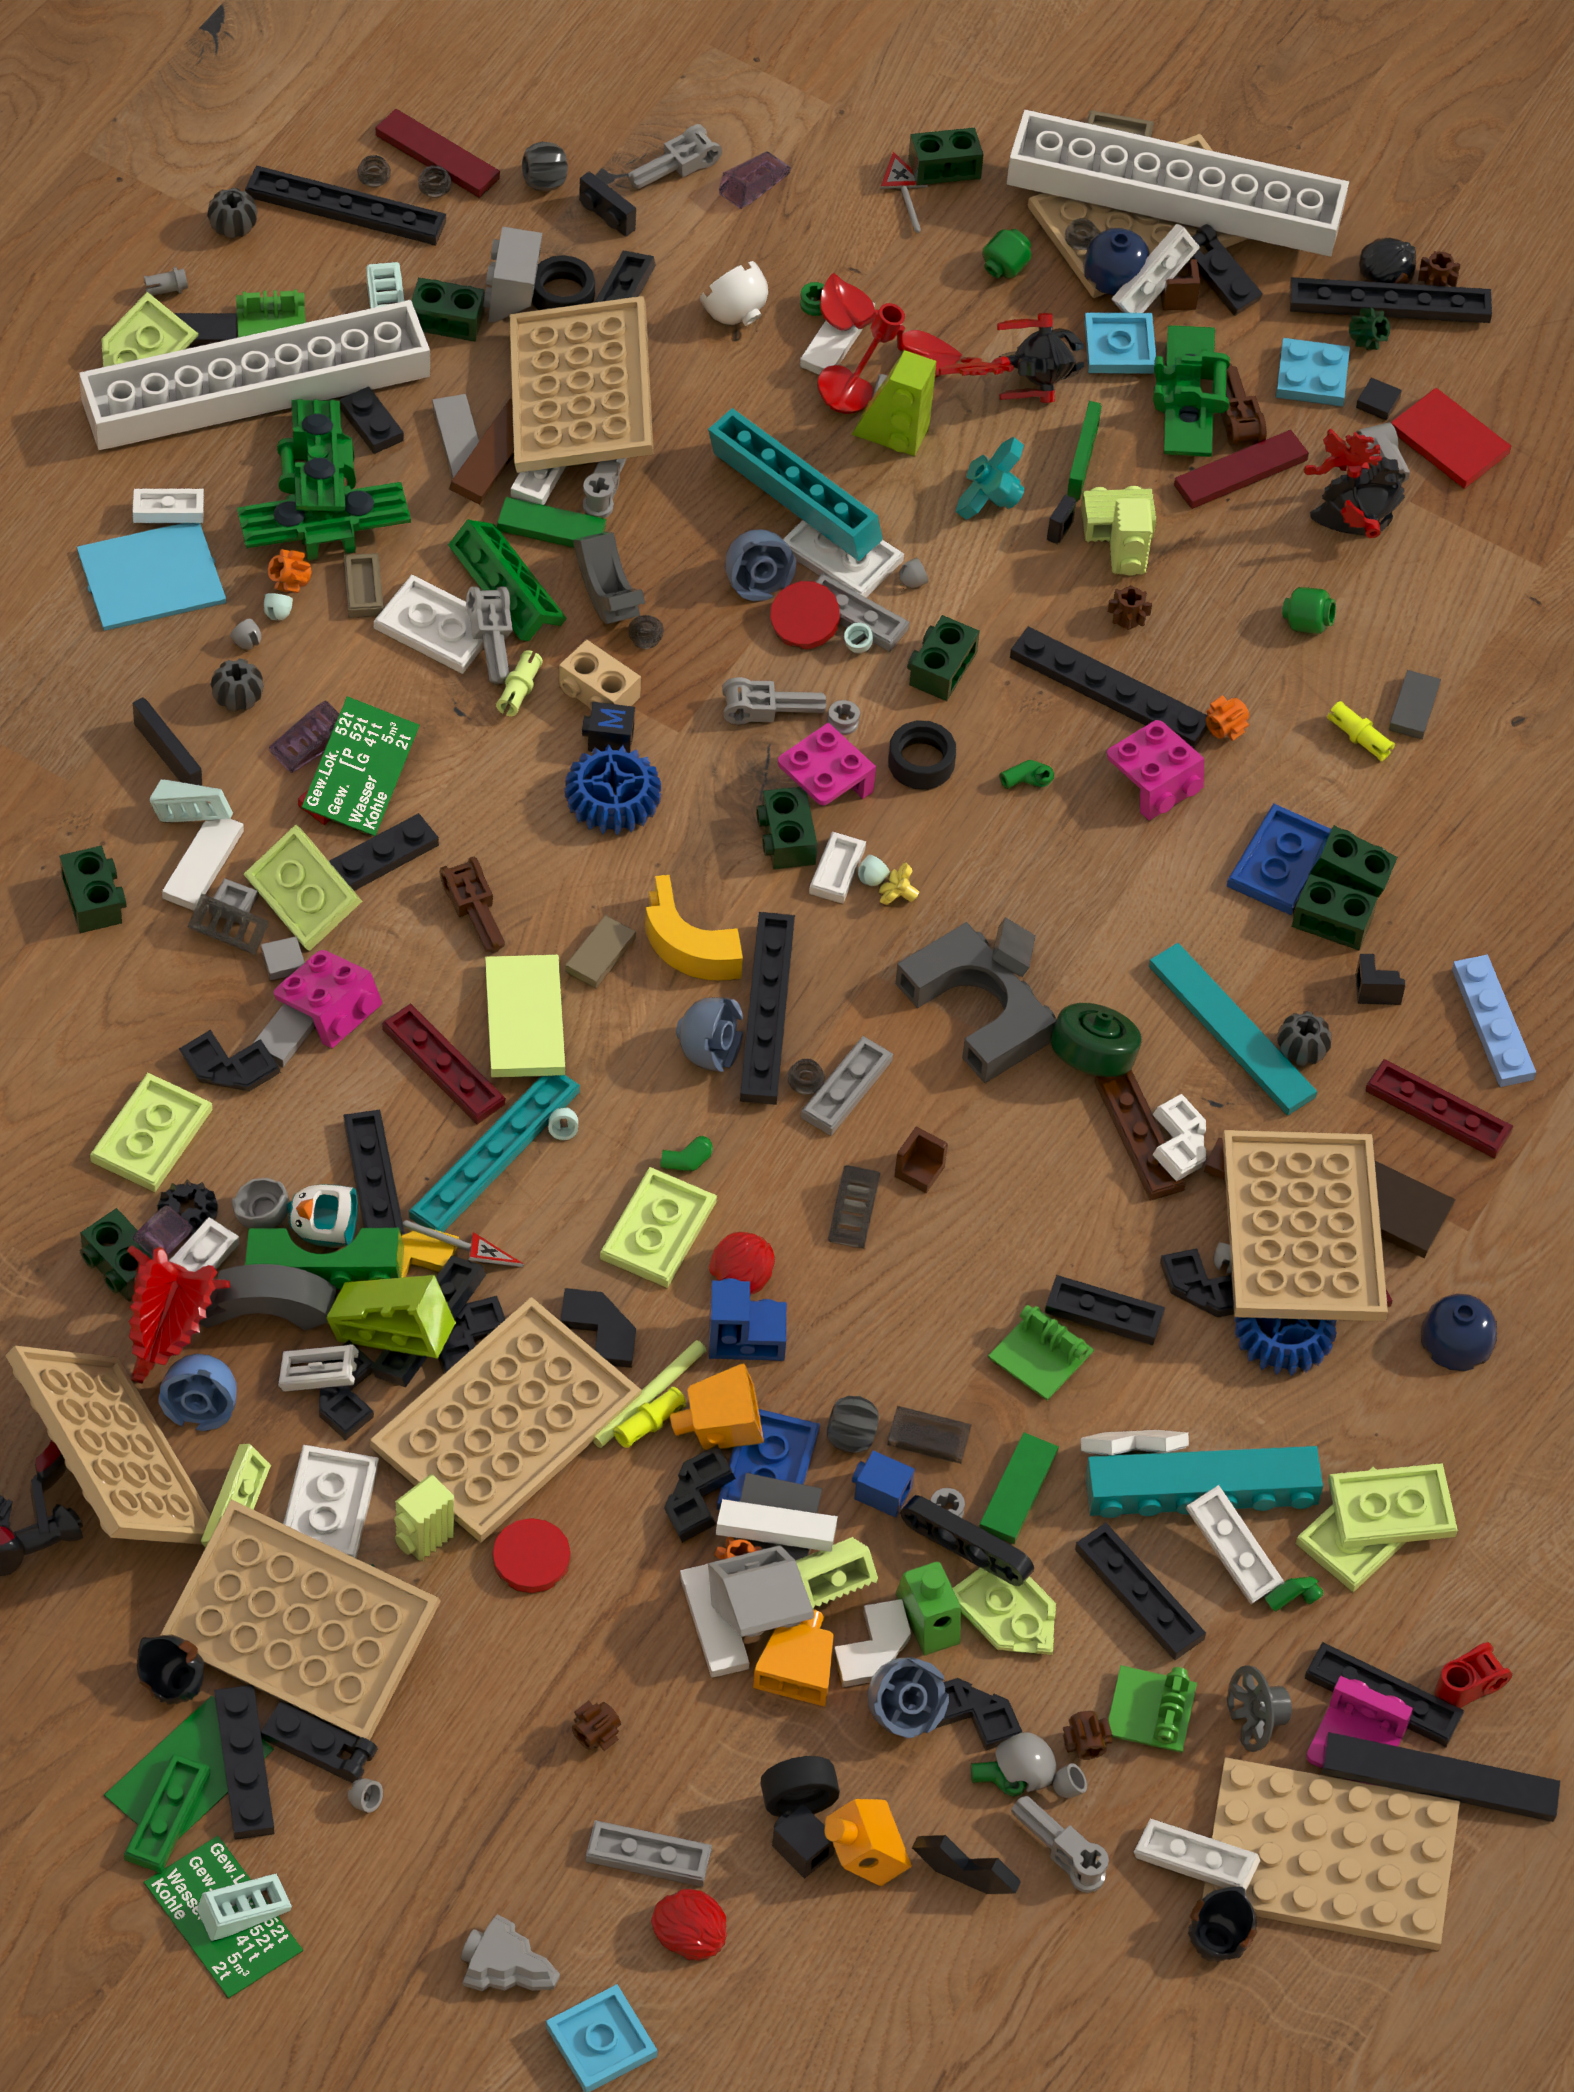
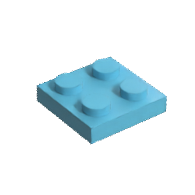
[1084,313,1156,374]
[1276,338,1350,407]
[546,1984,658,2092]

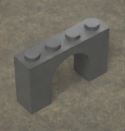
[895,922,1056,1083]

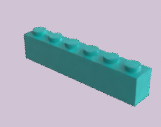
[708,408,883,562]
[1085,1446,1323,1518]

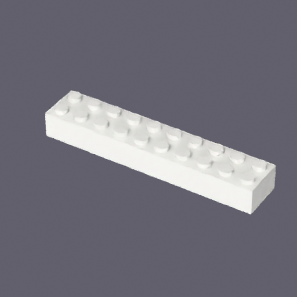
[1007,109,1349,257]
[79,300,430,450]

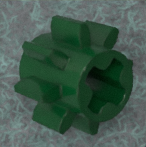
[1349,308,1390,350]

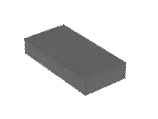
[1389,670,1441,740]
[992,917,1036,977]

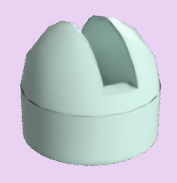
[264,593,293,620]
[844,623,873,654]
[858,855,890,886]
[548,1108,578,1140]

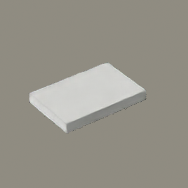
[783,520,904,597]
[374,575,484,674]
[283,1445,379,1558]

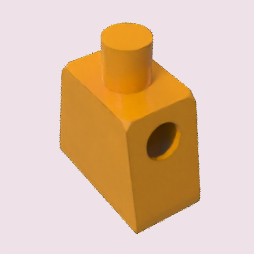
[670,1363,764,1450]
[753,1609,834,1707]
[824,1799,912,1886]

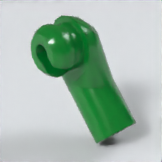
[999,760,1054,789]
[661,1136,713,1171]
[1264,1576,1324,1612]
[970,1761,1027,1797]

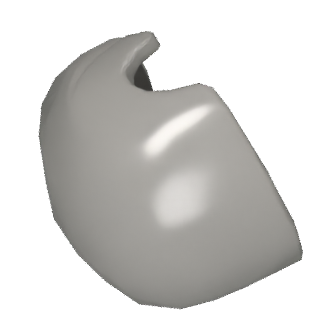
[232,1178,290,1228]
[995,1732,1056,1792]

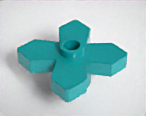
[955,437,1024,520]

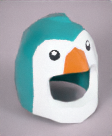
[287,1184,358,1248]

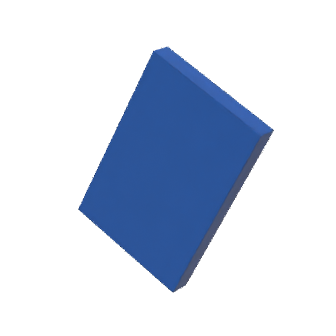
[1227,803,1331,915]
[717,1409,820,1510]

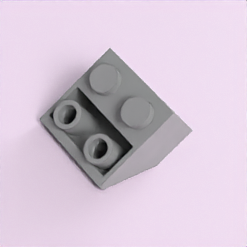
[483,226,542,323]
[708,1545,814,1637]

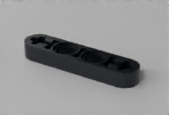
[900,1495,1034,1586]

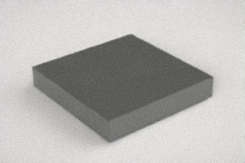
[733,1473,822,1561]

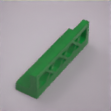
[448,519,567,641]

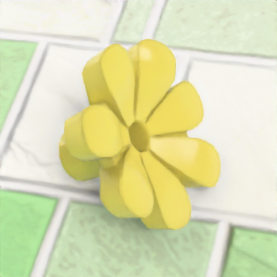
[879,862,919,905]

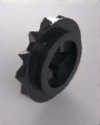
[157,1179,218,1235]

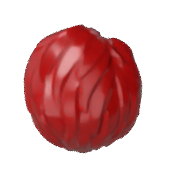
[708,1232,775,1295]
[651,1889,727,1961]

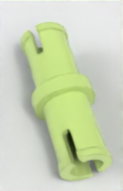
[496,650,543,716]

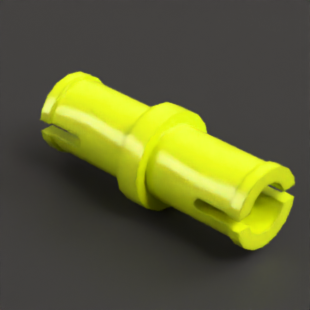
[1327,701,1395,761]
[613,1387,687,1448]

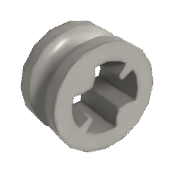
[827,700,860,735]
[931,1488,965,1518]

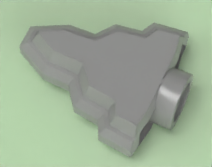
[461,1914,560,1991]

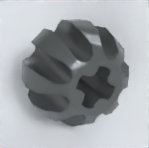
[522,141,568,192]
[207,187,258,239]
[210,658,264,712]
[1277,1011,1332,1066]
[827,1396,879,1453]

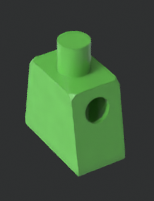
[896,1562,961,1656]

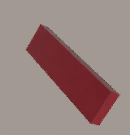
[375,109,500,198]
[1174,429,1309,509]
[382,1003,506,1125]
[1365,1059,1513,1159]

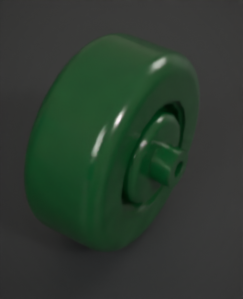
[1050,1003,1142,1077]

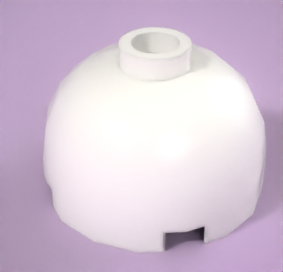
[699,261,768,326]

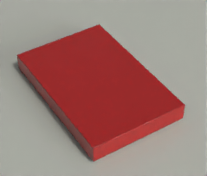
[1391,388,1511,489]

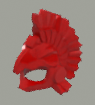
[127,1245,230,1384]

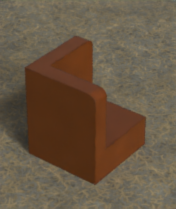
[1160,259,1200,310]
[894,1126,948,1193]

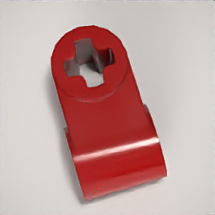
[1435,1642,1513,1708]

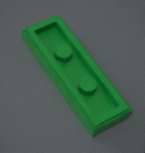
[1067,401,1102,502]
[497,497,606,548]
[979,1432,1059,1544]
[124,1753,210,1874]

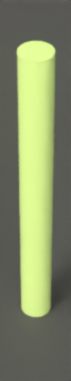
[593,1340,706,1448]

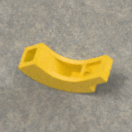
[645,875,743,981]

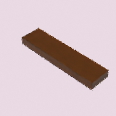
[449,398,514,505]
[1095,1070,1186,1201]

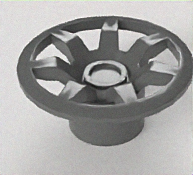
[1227,1665,1292,1752]

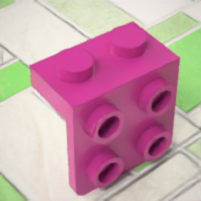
[1107,720,1204,821]
[778,722,876,805]
[273,950,383,1048]
[1306,1676,1413,1786]

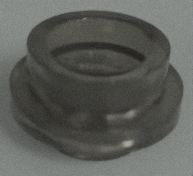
[357,155,391,187]
[418,166,451,197]
[1065,218,1098,250]
[629,615,664,649]
[788,1059,825,1095]

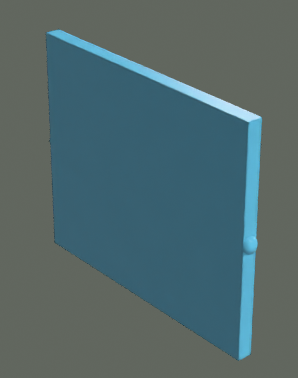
[77,523,226,631]

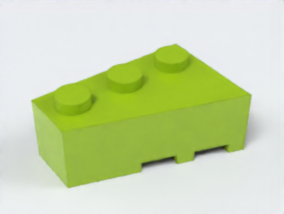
[851,350,937,456]
[326,1275,456,1358]

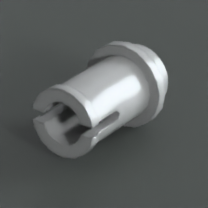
[144,267,188,296]

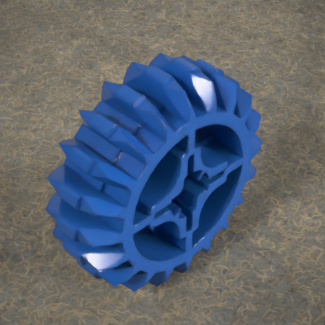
[565,744,661,836]
[1234,1317,1337,1376]

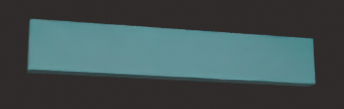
[1149,943,1317,1116]
[409,1075,580,1232]

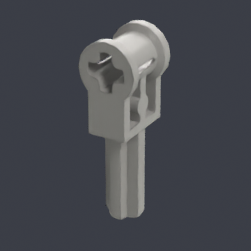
[628,124,722,189]
[583,458,627,518]
[466,587,513,685]
[722,677,826,725]
[1011,1796,1109,1893]

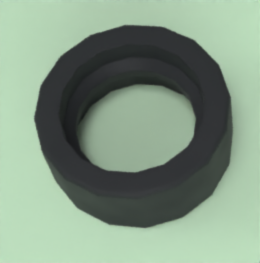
[532,255,595,310]
[888,720,956,790]
[760,1756,840,1817]

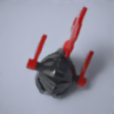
[939,313,1084,403]
[1304,429,1405,538]

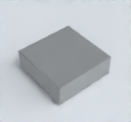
[209,878,258,925]
[261,937,305,981]

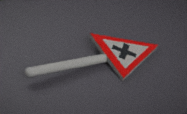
[880,152,928,233]
[403,1220,524,1267]

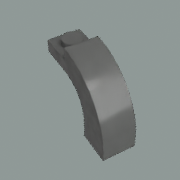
[573,532,645,624]
[199,1264,336,1331]

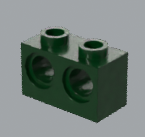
[908,127,984,185]
[411,277,485,342]
[907,615,980,701]
[756,787,817,869]
[1308,825,1398,898]
[59,845,127,933]
[1292,874,1378,951]
[80,1208,155,1302]

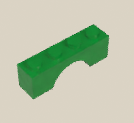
[245,1228,404,1289]

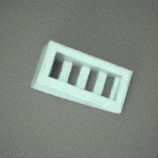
[366,262,404,309]
[150,779,233,822]
[198,1873,292,1941]

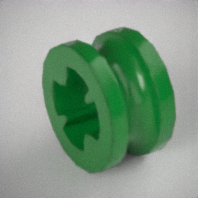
[800,282,824,316]

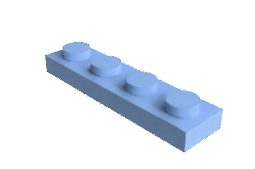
[1452,954,1536,1087]

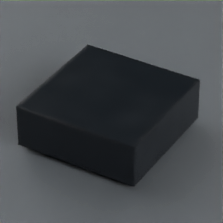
[1356,377,1402,420]
[1047,495,1076,544]

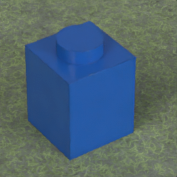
[852,1451,915,1518]

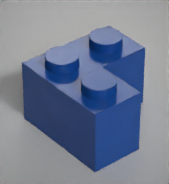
[709,1278,787,1361]

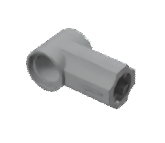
[1356,422,1410,484]

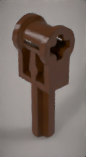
[1221,363,1267,446]
[439,856,505,953]

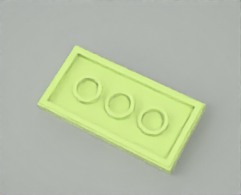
[485,955,565,1077]

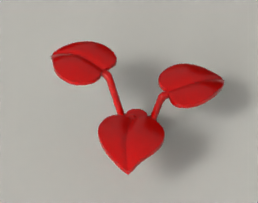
[817,273,962,414]

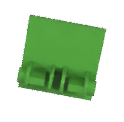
[236,289,306,338]
[988,1305,1094,1401]
[1108,1665,1197,1753]

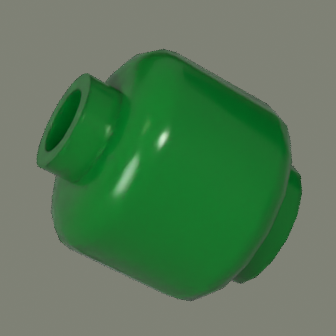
[982,229,1032,279]
[1282,587,1336,634]

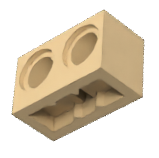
[559,640,641,711]

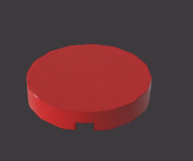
[770,581,841,649]
[493,1518,571,1593]

